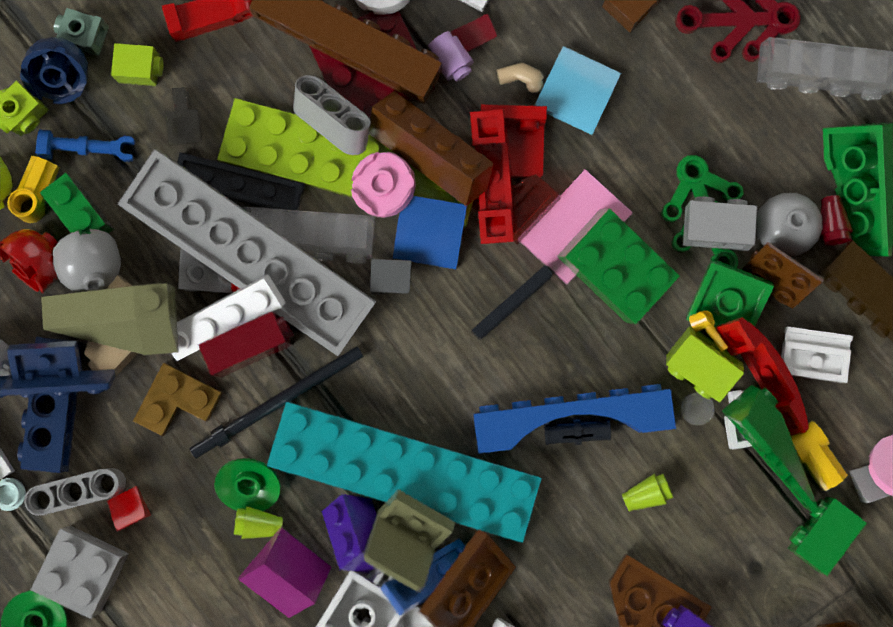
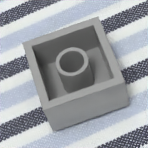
[31,526,129,619]

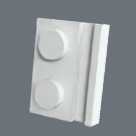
[781,327,853,383]

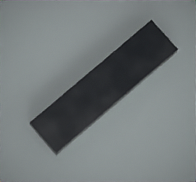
[177,152,305,216]

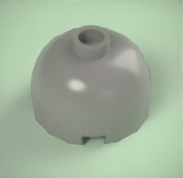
[755,193,823,257]
[53,229,121,293]

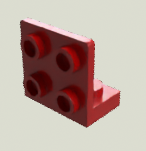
[480,104,547,178]

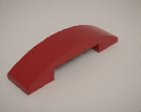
[470,109,514,244]
[716,317,809,436]

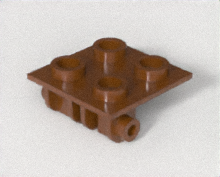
[741,242,823,309]

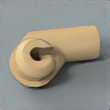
[497,63,544,92]

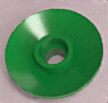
[214,458,281,511]
[1,590,68,627]

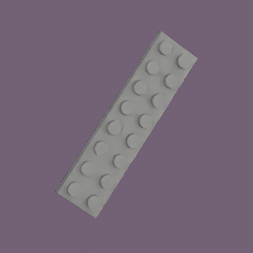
[118,149,376,356]

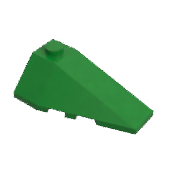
[722,385,819,514]

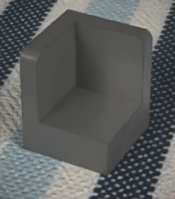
[370,259,412,295]

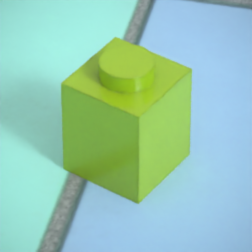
[111,43,163,86]

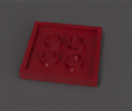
[309,11,435,119]

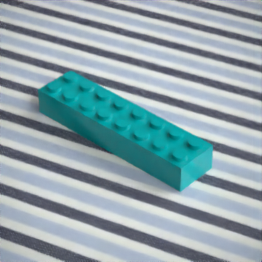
[267,402,541,543]

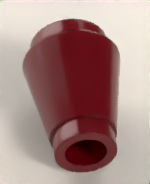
[820,195,853,246]

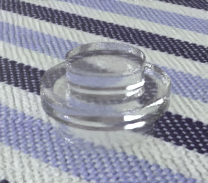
[681,393,714,425]

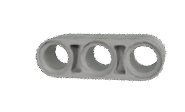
[293,75,370,155]
[24,468,126,516]

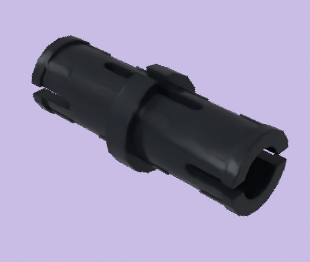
[544,419,611,446]

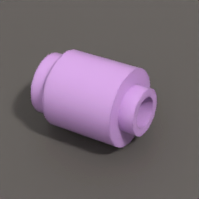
[428,31,474,82]

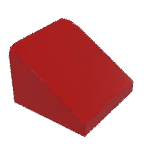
[107,486,151,531]

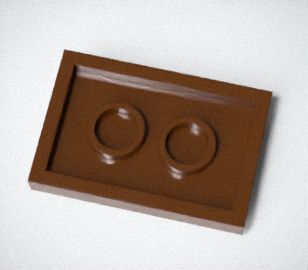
[418,529,516,627]

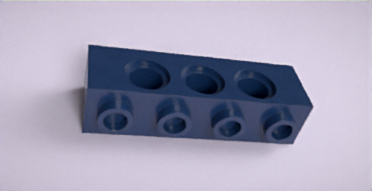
[17,337,84,473]

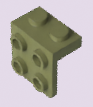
[364,489,455,591]

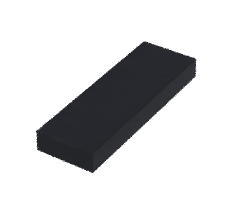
[471,265,553,340]

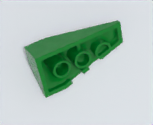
[823,122,893,256]

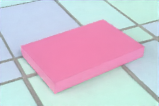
[519,170,633,285]

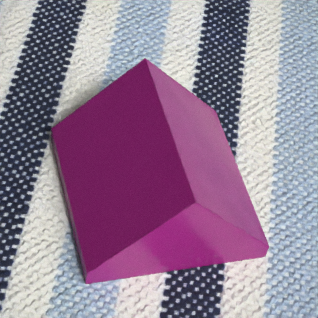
[238,527,331,618]

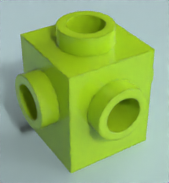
[0,80,49,137]

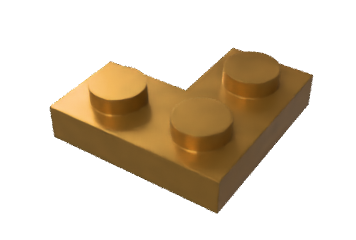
[133,363,223,436]

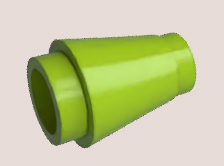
[622,473,673,512]
[234,506,283,539]

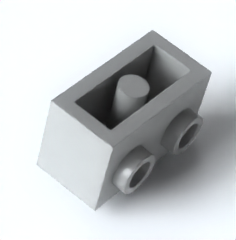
[683,197,757,251]

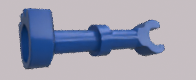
[36,129,135,162]

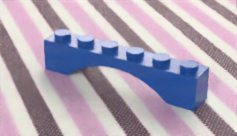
[473,384,676,454]

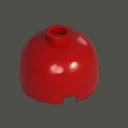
[0,229,58,293]

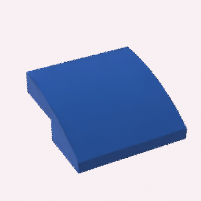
[393,196,467,269]

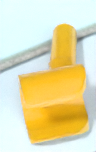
[689,310,728,352]

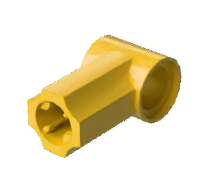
[7,156,60,223]
[791,421,848,491]

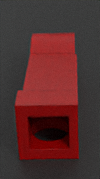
[161,0,253,42]

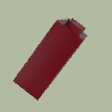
[198,311,295,377]

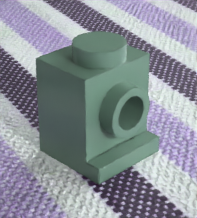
[54,8,109,56]

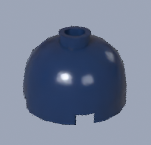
[20,37,88,104]

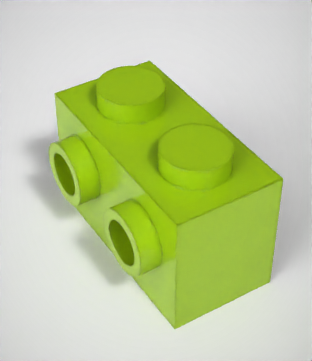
[666,325,744,403]

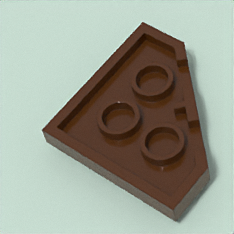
[608,553,712,627]

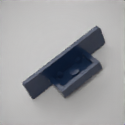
[0,341,115,398]

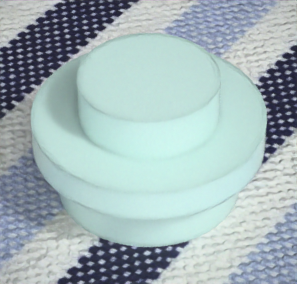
[0,478,26,511]

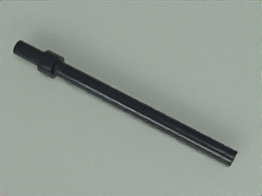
[189,346,364,459]

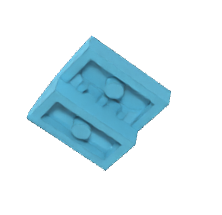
[535,46,621,135]

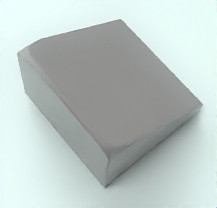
[849,464,891,503]

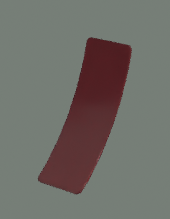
[434,14,497,51]

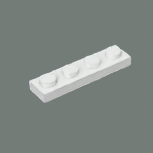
[172,275,285,361]

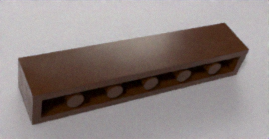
[249,0,442,104]

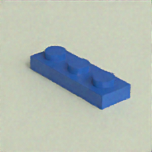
[380,538,465,616]

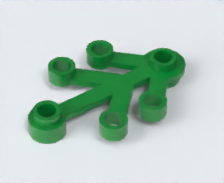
[661,155,744,268]

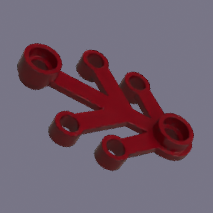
[675,0,800,63]

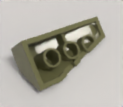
[41,283,179,355]

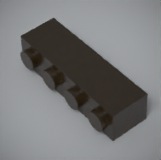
[818,241,893,342]

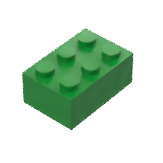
[557,208,680,325]

